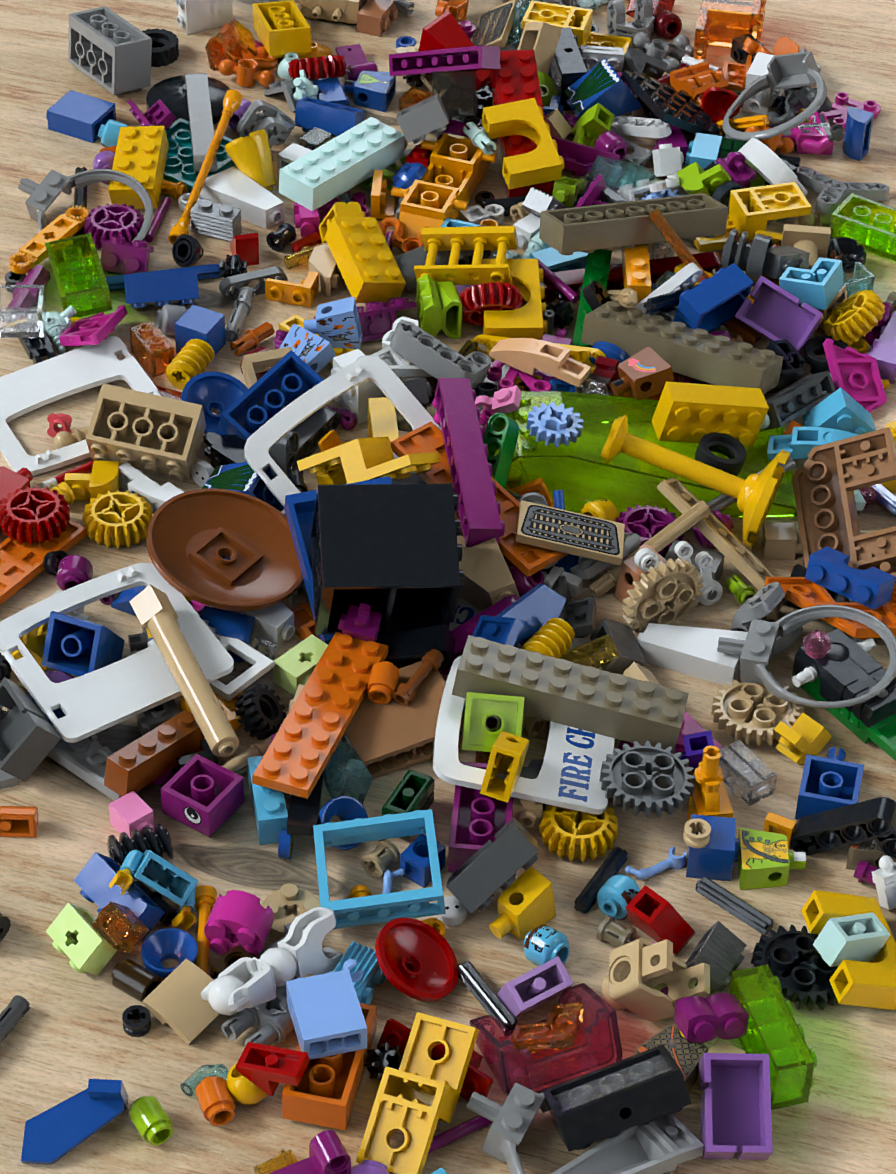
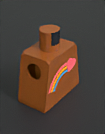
[610,346,675,400]

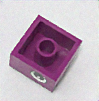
[161,754,245,837]

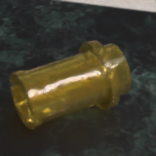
[254,1149,298,1174]

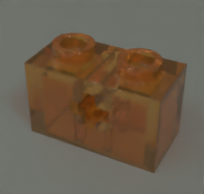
[130,321,174,377]

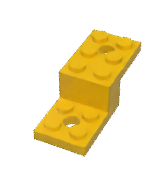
[521,0,632,54]
[693,182,811,253]
[297,436,441,484]
[356,1012,479,1174]

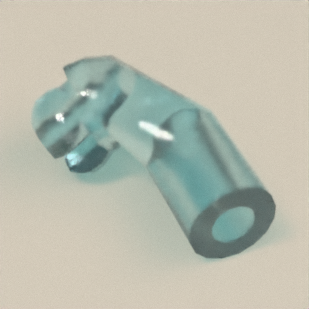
[181,1064,229,1096]

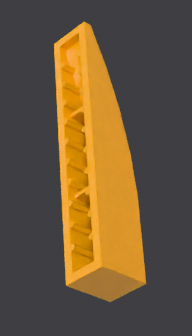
[621,244,651,309]

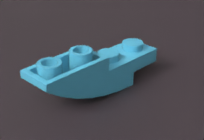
[767,426,858,461]

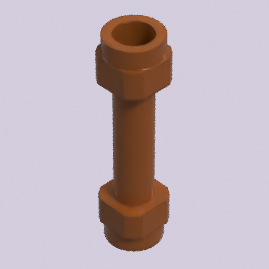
[393,649,444,706]

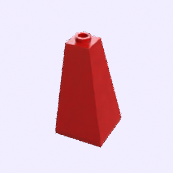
[418,11,491,96]

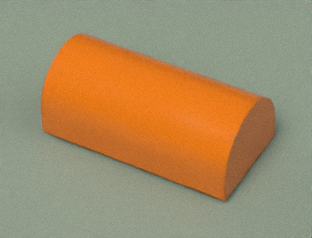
[0,806,38,838]

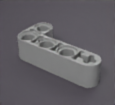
[390,321,491,389]

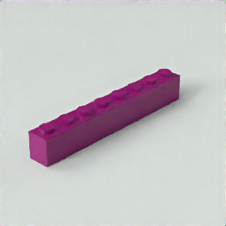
[435,378,505,547]

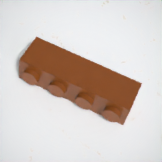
[104,710,204,796]

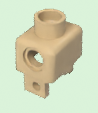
[601,937,710,1022]

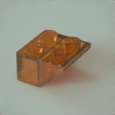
[205,18,258,71]

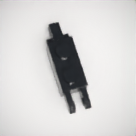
[203,432,247,469]

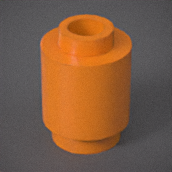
[367,661,400,704]
[195,1076,235,1126]

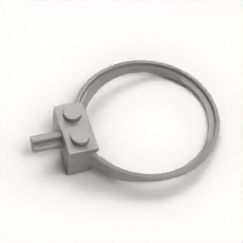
[722,49,827,141]
[18,169,153,265]
[717,605,896,708]
[466,1082,670,1174]

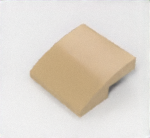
[141,959,219,1044]

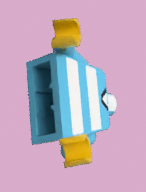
[109,850,198,931]

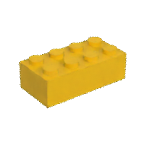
[252,0,311,58]
[108,126,169,209]
[325,216,406,303]
[652,382,769,447]

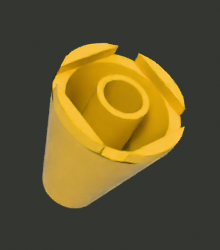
[225,129,276,192]

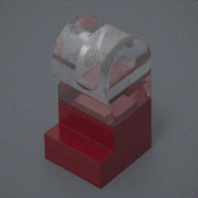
[582,356,620,405]

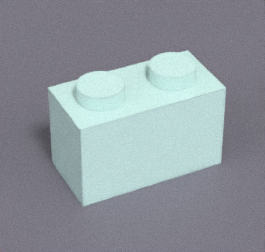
[813,912,891,967]

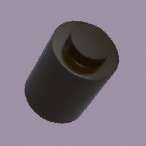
[111,959,161,1002]

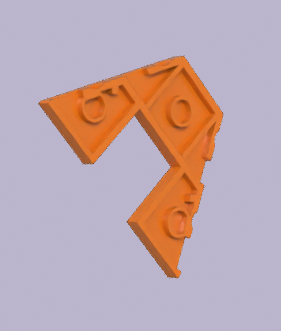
[764,577,896,640]

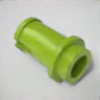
[725,574,756,605]

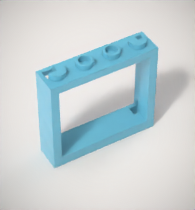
[313,809,446,929]

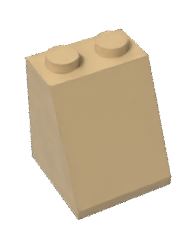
[459,538,519,612]

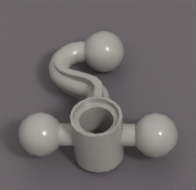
[633,32,694,74]

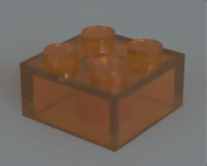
[399,87,434,111]

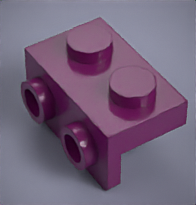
[100,236,154,274]

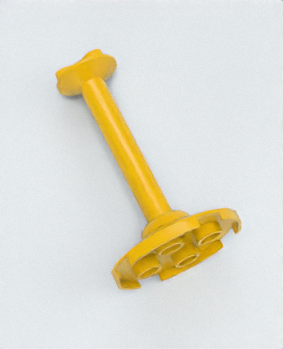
[600,414,791,550]

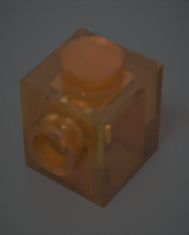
[92,901,149,953]

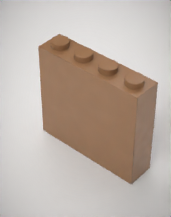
[342,661,464,782]

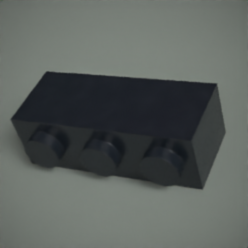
[376,624,455,670]

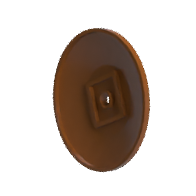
[147,488,303,611]

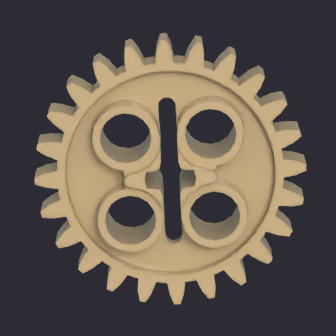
[621,558,704,635]
[711,679,804,746]

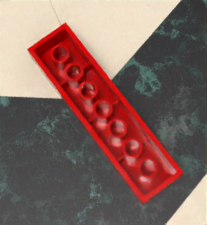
[489,49,555,198]

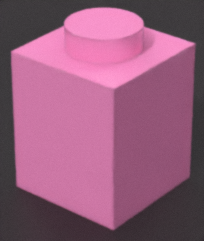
[109,791,155,838]

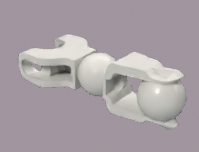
[201,907,343,1015]

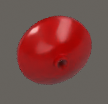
[375,917,459,1002]

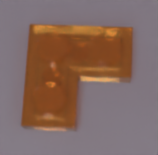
[509,1002,585,1054]

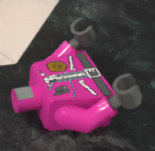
[781,96,844,155]

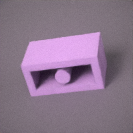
[497,956,574,1019]

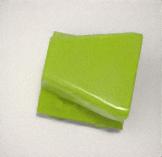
[416,274,462,339]

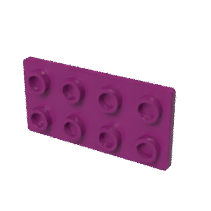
[314,297,417,342]

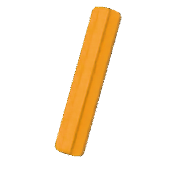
[716,115,770,133]

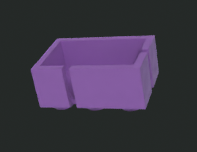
[735,276,824,354]
[699,1053,773,1160]

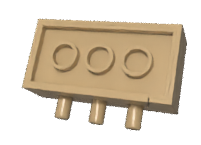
[279,0,368,24]

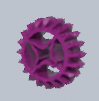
[83,203,144,249]
[616,504,684,558]

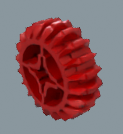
[288,55,346,81]
[460,281,523,327]
[0,485,70,546]

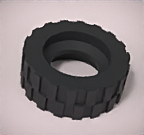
[142,28,179,67]

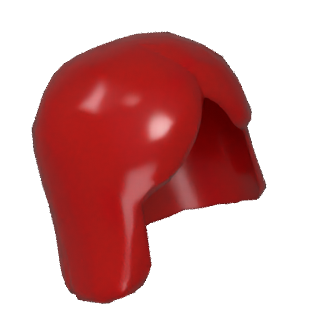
[701,87,741,123]

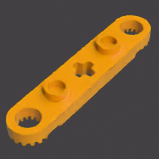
[9,205,89,274]

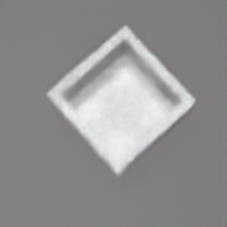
[0,285,47,339]

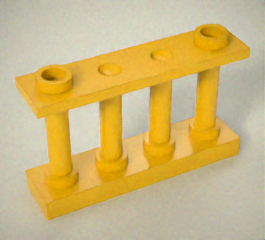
[414,226,518,285]

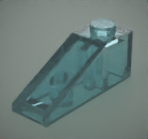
[586,156,656,193]

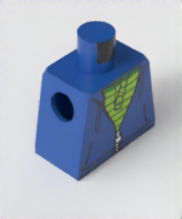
[344,71,396,112]

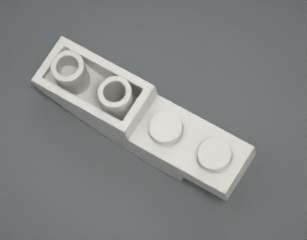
[119,462,184,514]

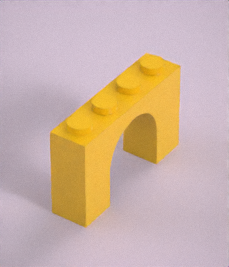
[482,98,565,190]
[481,259,547,345]
[801,890,896,1010]

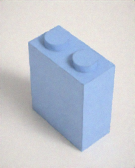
[286,969,367,1060]

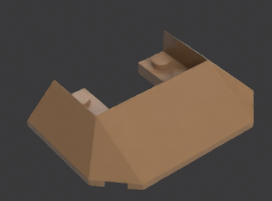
[792,427,896,577]

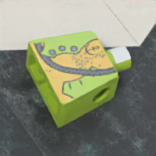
[737,828,806,890]

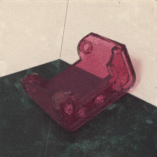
[469,983,622,1097]

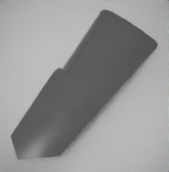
[394,225,491,292]

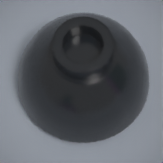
[172,234,204,267]

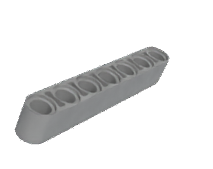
[185,73,217,173]

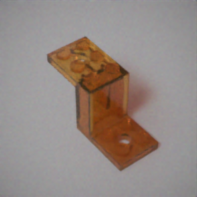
[693,0,767,60]

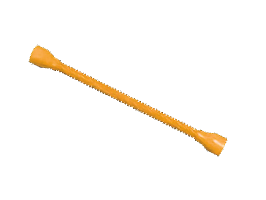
[168,90,243,245]

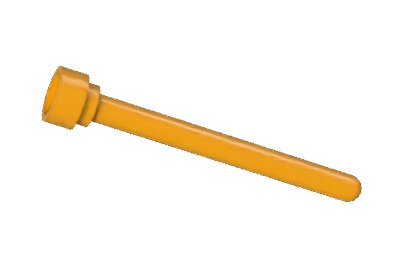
[195,885,217,974]

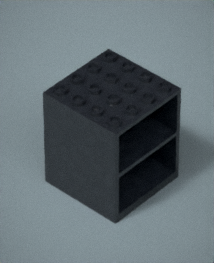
[310,483,464,635]

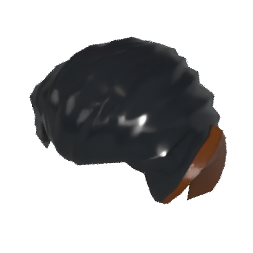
[827,237,867,273]

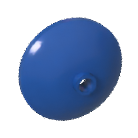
[181,372,248,438]

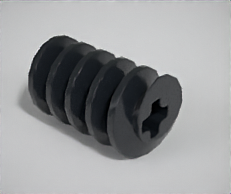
[107,824,173,866]

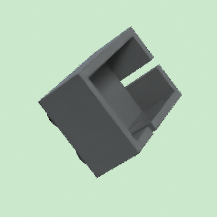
[0,677,61,782]
[446,817,539,914]

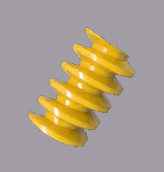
[166,339,215,390]
[521,617,575,659]

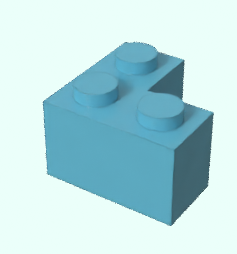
[779,257,844,310]
[802,387,876,435]

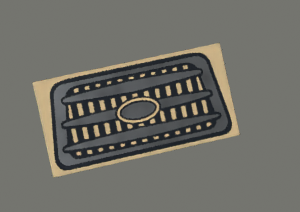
[471,0,520,48]
[515,500,625,565]

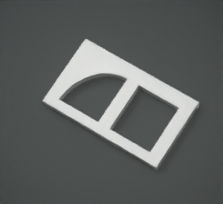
[148,613,275,701]

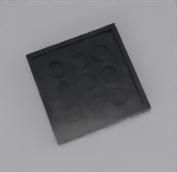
[620,70,726,141]

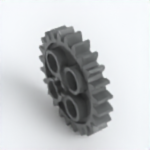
[599,741,696,818]

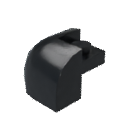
[766,339,806,394]

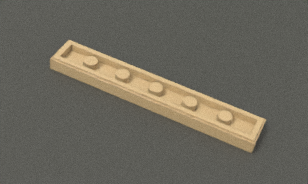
[657,477,776,590]

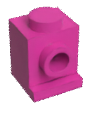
[293,203,319,237]

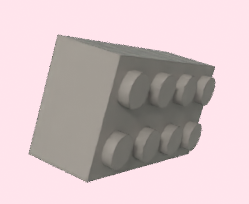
[396,94,449,144]

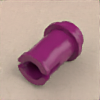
[853,860,879,886]

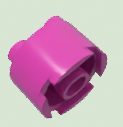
[204,890,275,957]

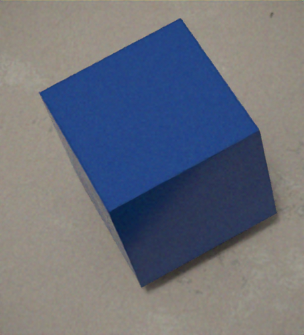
[175,305,226,355]
[686,814,739,881]

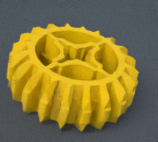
[823,289,885,345]
[82,489,154,549]
[539,804,618,863]

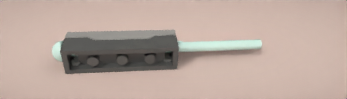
[759,371,836,432]

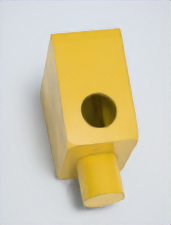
[480,732,529,803]
[489,866,556,939]

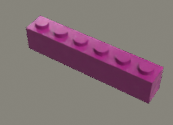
[389,45,500,77]

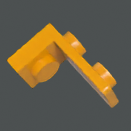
[265,271,319,308]

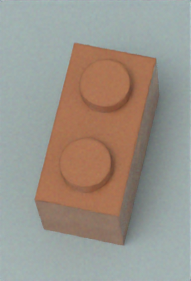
[357,0,398,37]

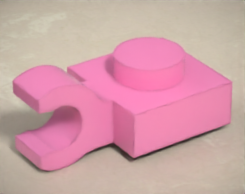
[475,385,522,415]

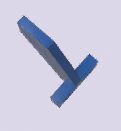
[472,584,566,647]
[21,1079,129,1165]

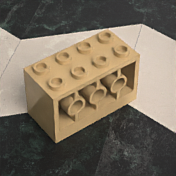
[85,383,206,481]

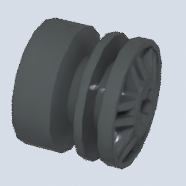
[721,229,773,284]

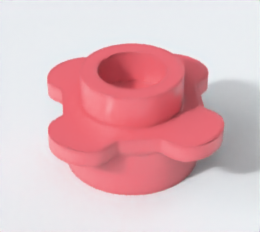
[47,413,72,437]

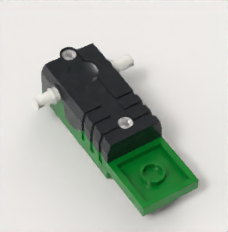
[791,628,896,761]

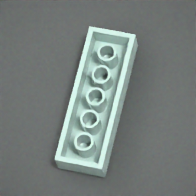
[279,117,405,211]

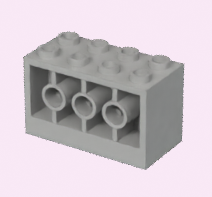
[68,6,152,95]

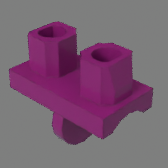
[716,152,756,188]

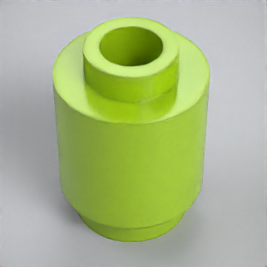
[129,1096,173,1146]

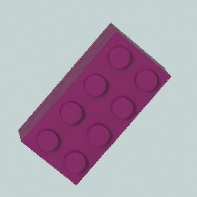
[448,761,514,872]

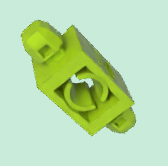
[552,175,585,208]

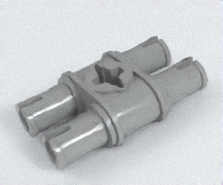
[221,976,297,1046]

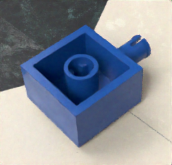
[795,747,864,820]

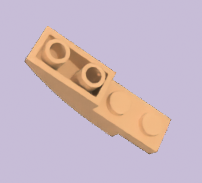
[488,338,591,387]

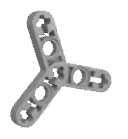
[796,166,890,214]

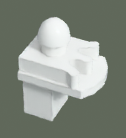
[542,566,583,598]
[872,855,896,910]

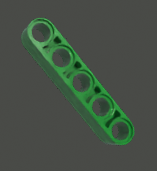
[483,413,520,488]

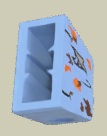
[304,297,362,349]
[279,324,336,373]

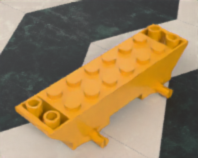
[391,133,497,248]

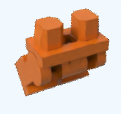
[670,62,729,111]

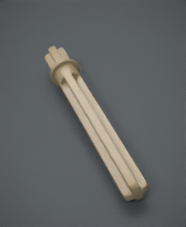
[606,288,638,308]
[589,500,711,598]

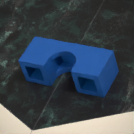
[805,546,896,610]

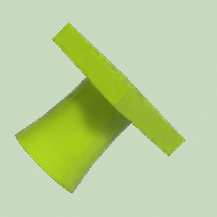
[462,692,525,752]

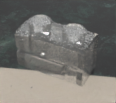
[719,740,777,806]

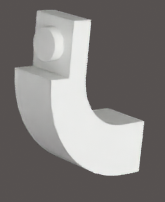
[737,137,808,196]

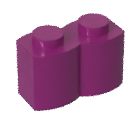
[674,993,749,1043]

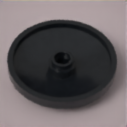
[146,75,230,125]

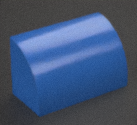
[843,106,874,161]

